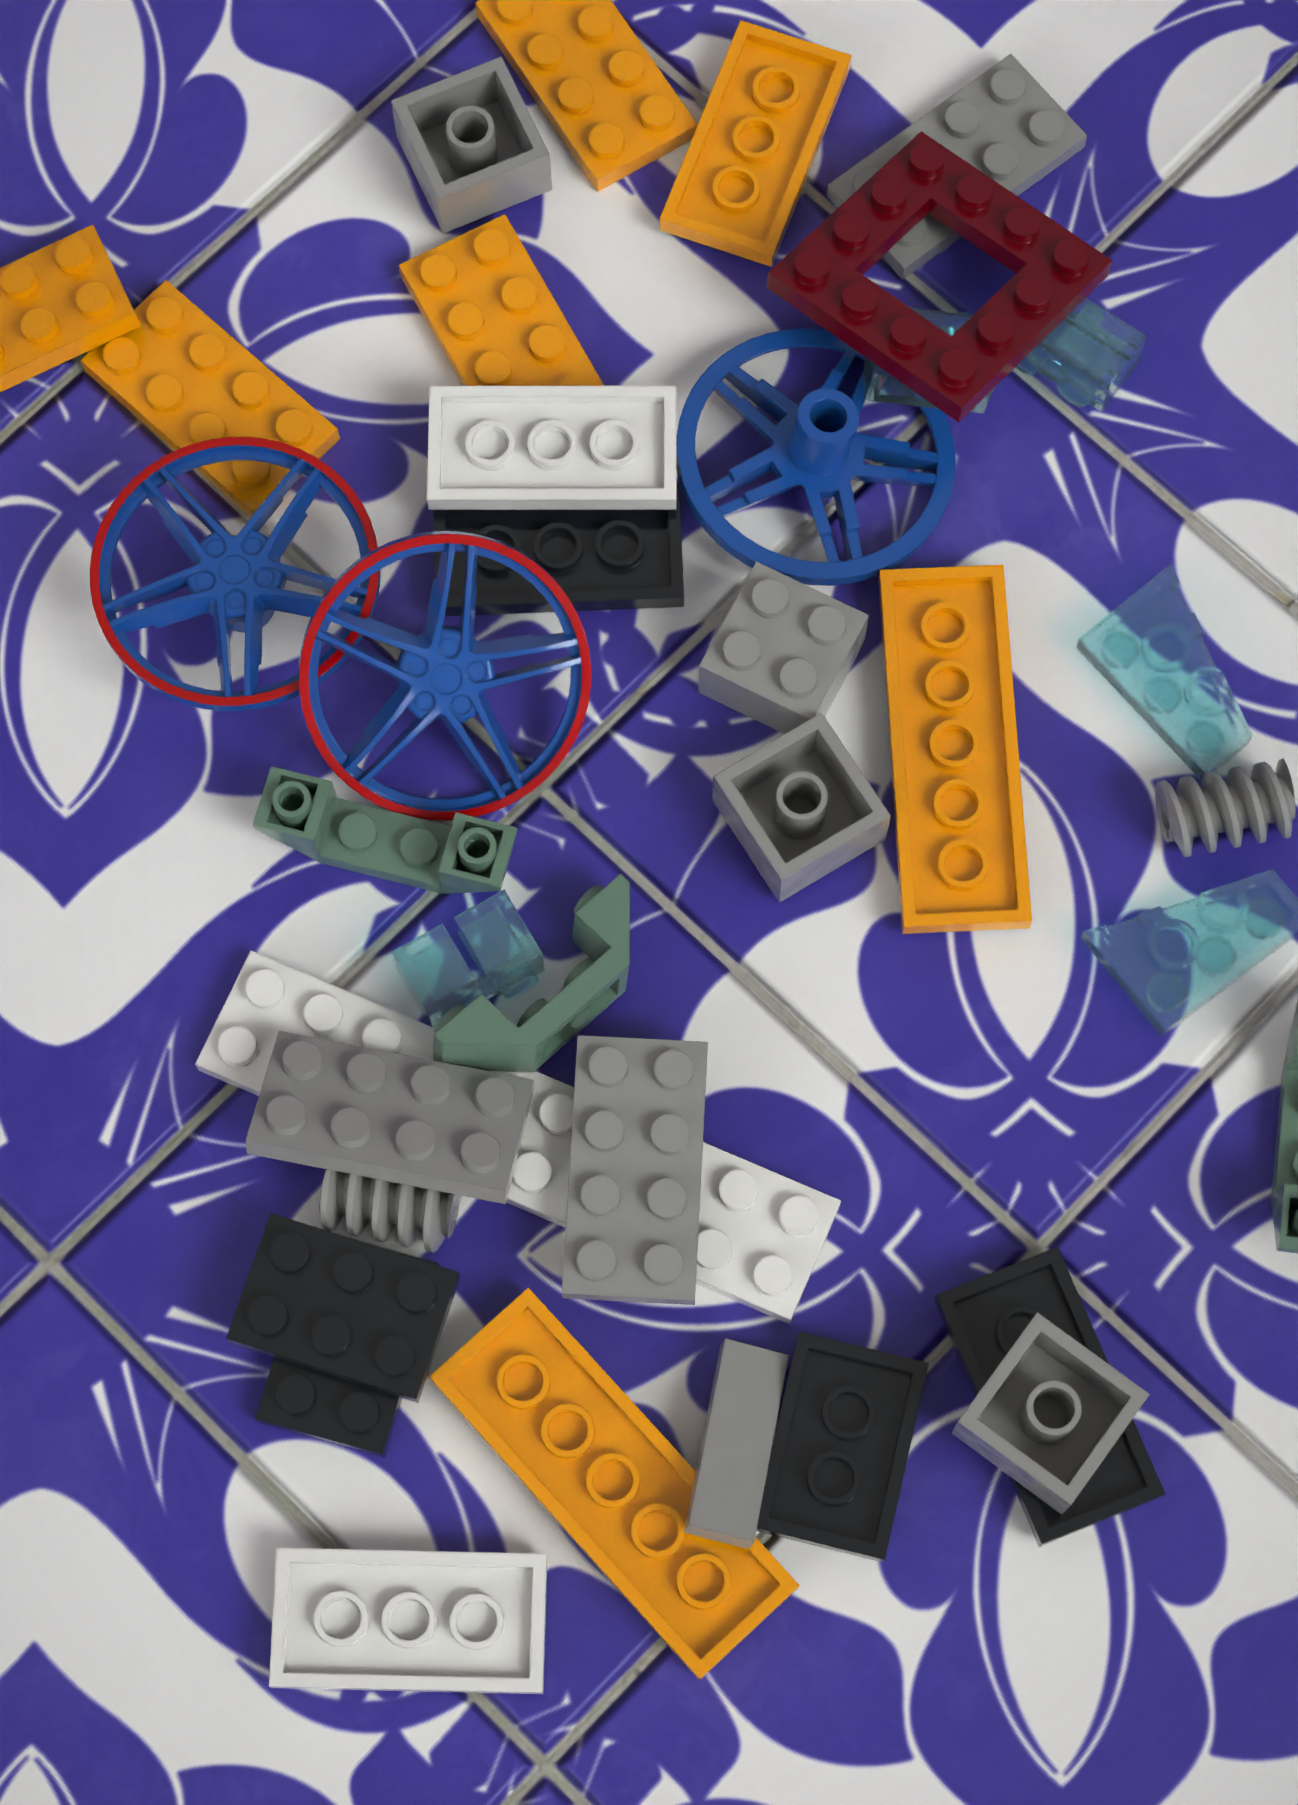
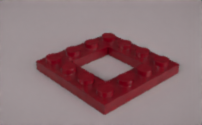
[766,131,1112,423]

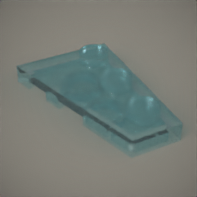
[1076,564,1253,781]
[1081,869,1298,1036]

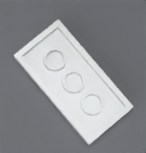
[427,386,676,510]
[269,1548,548,1694]

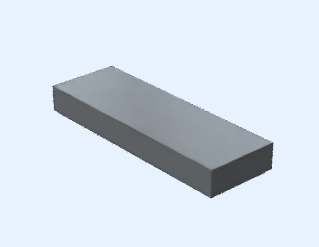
[684,1338,789,1549]

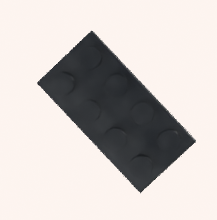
[433,483,684,616]
[934,1247,1165,1547]

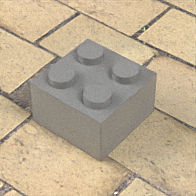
[391,56,552,234]
[698,561,869,734]
[712,712,891,903]
[952,1312,1150,1515]

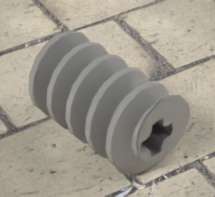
[1155,758,1296,858]
[319,1169,462,1253]

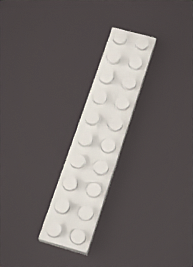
[195,951,841,1324]

